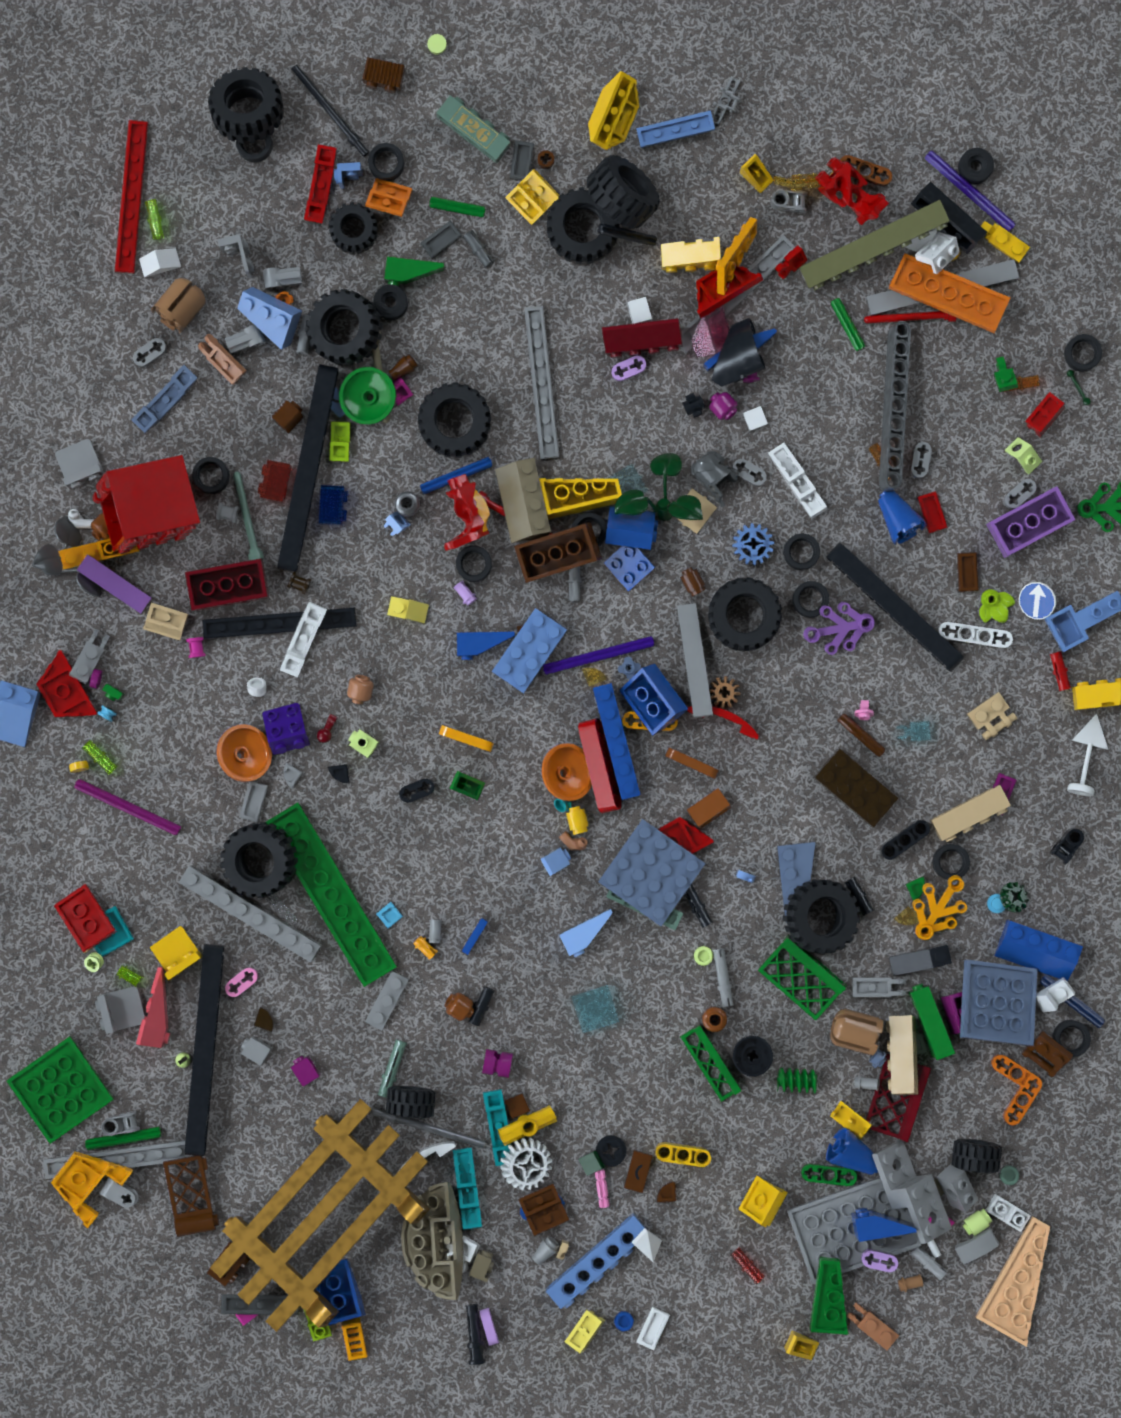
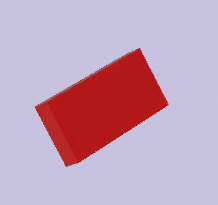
[917,491,948,533]

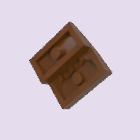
[518,1184,569,1237]

